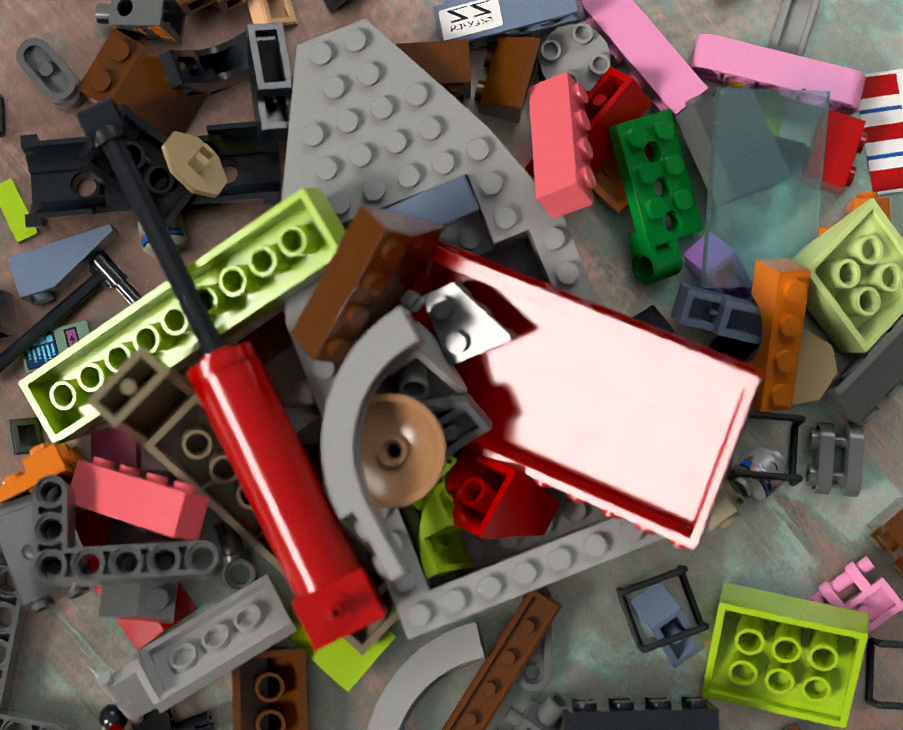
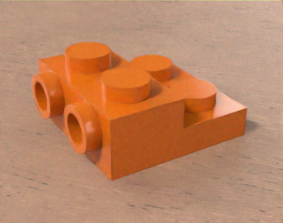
[0,442,85,504]

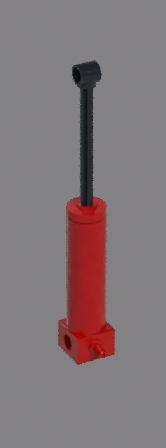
[76,96,388,651]

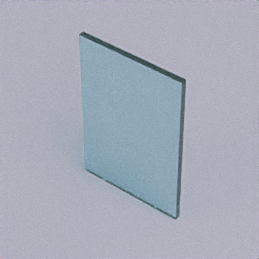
[700,86,830,289]

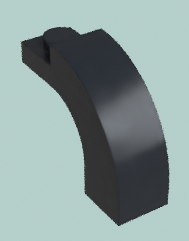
[159,31,250,96]

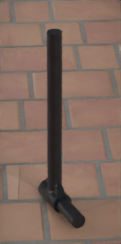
[0,251,143,373]

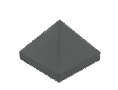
[6,417,42,456]

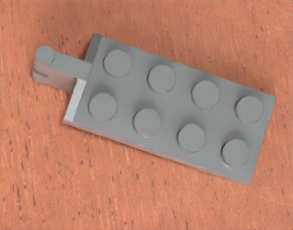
[97,574,297,725]

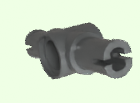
[213,522,259,594]

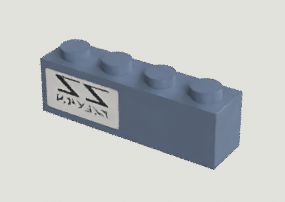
[433,0,585,50]

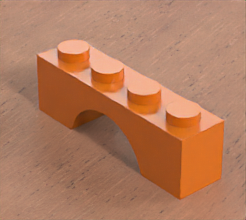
[746,258,811,412]

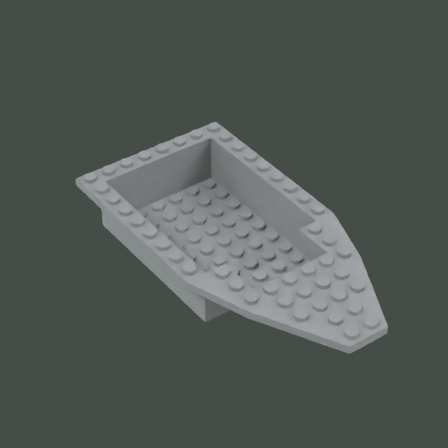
[281,19,667,640]

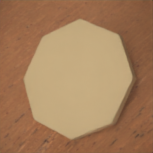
[161,131,228,198]
[792,329,838,405]

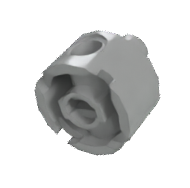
[537,23,611,94]

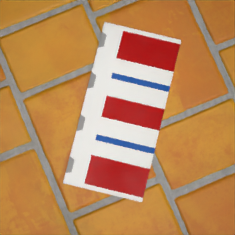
[859,69,903,195]

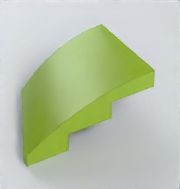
[419,466,474,579]
[287,608,397,692]

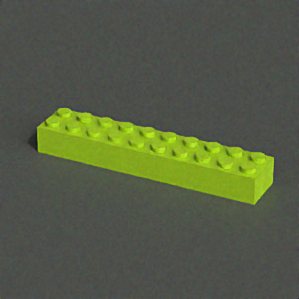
[18,187,346,444]

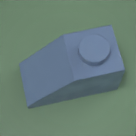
[630,582,704,668]

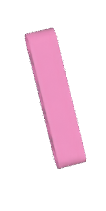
[690,34,866,114]

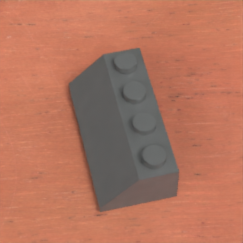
[823,314,903,425]
[98,470,183,624]

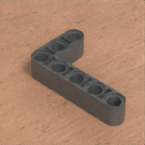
[33,475,224,588]
[0,566,75,730]

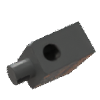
[95,0,186,45]

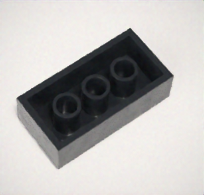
[564,695,719,730]

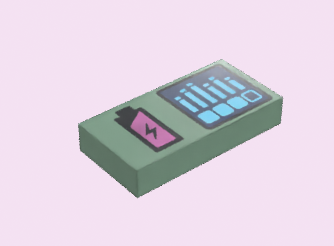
[21,320,92,374]

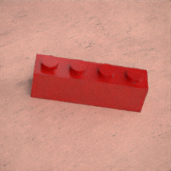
[524,67,652,182]

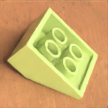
[792,198,903,353]

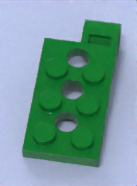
[607,109,703,285]

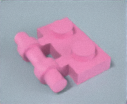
[808,555,903,634]

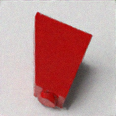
[446,447,561,539]

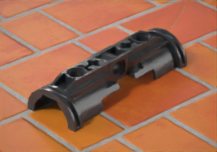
[20,121,282,228]

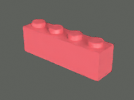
[528,71,596,219]
[71,456,210,541]

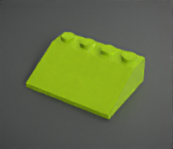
[701,582,869,729]

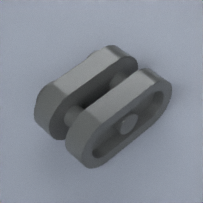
[16,38,84,110]
[805,422,864,497]

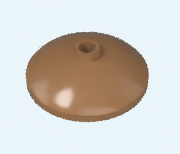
[361,393,447,509]

